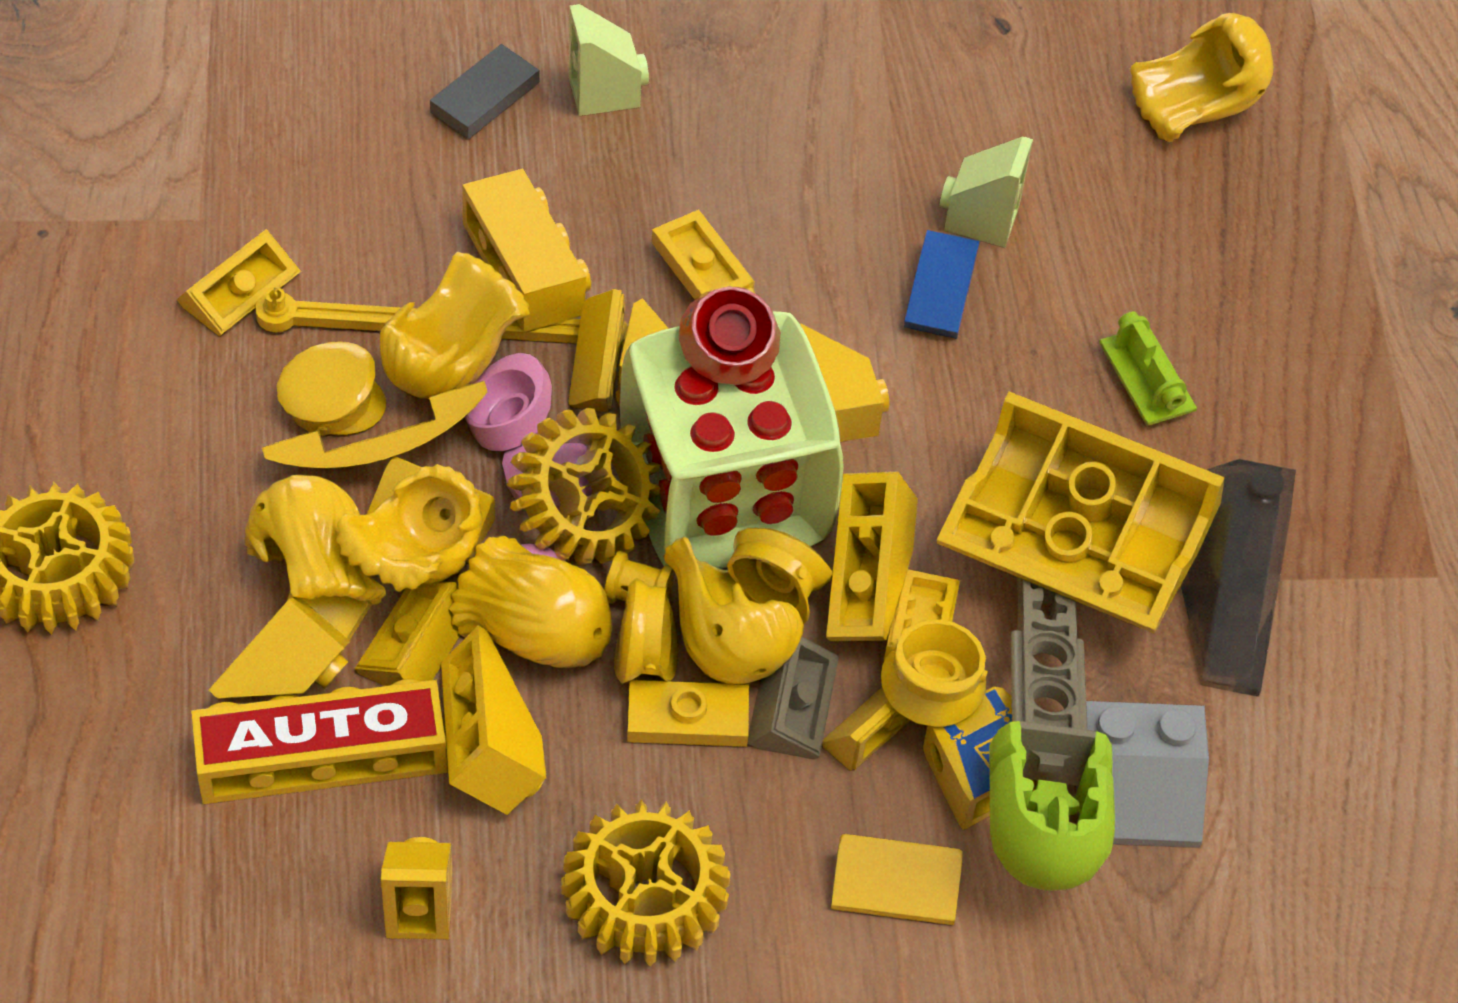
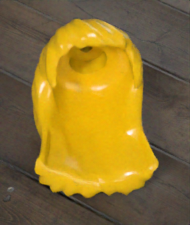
[1130,13,1274,142]
[380,252,530,399]
[336,464,483,592]
[244,475,386,605]
[449,536,612,668]
[663,537,804,685]

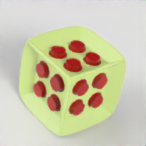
[620,311,844,569]

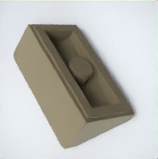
[748,637,839,759]

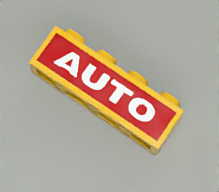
[191,679,447,804]

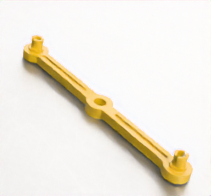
[255,287,628,350]

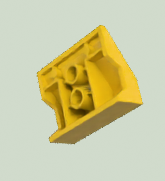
[937,391,1225,634]

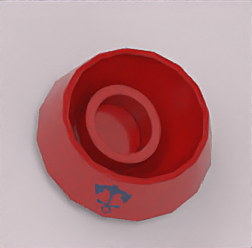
[679,286,781,385]

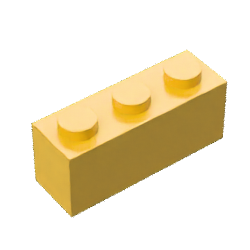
[462,168,591,332]

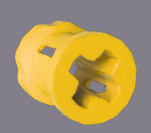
[604,551,675,604]

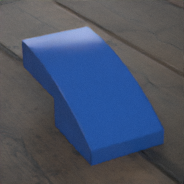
[904,230,980,339]

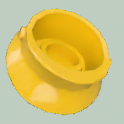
[276,341,386,436]
[727,527,833,625]
[614,578,678,684]
[881,619,988,727]

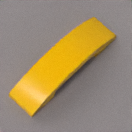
[262,381,488,468]

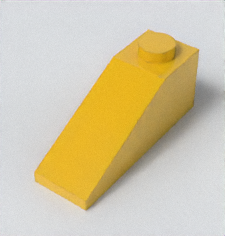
[826,472,918,641]
[441,625,546,815]

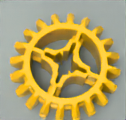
[506,408,661,566]
[0,482,135,635]
[561,799,730,967]

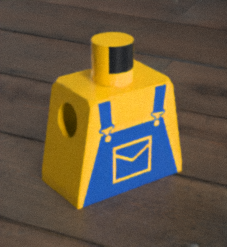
[923,687,1038,830]

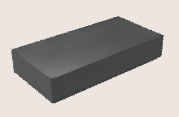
[430,44,540,139]

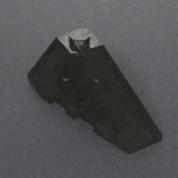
[1178,459,1296,697]

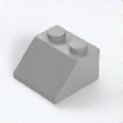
[1076,701,1209,848]

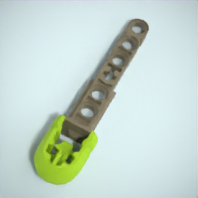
[989,577,1115,891]

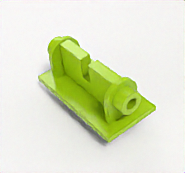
[1099,311,1197,426]

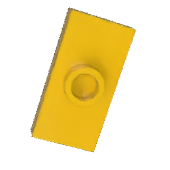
[884,569,960,660]
[627,680,749,747]

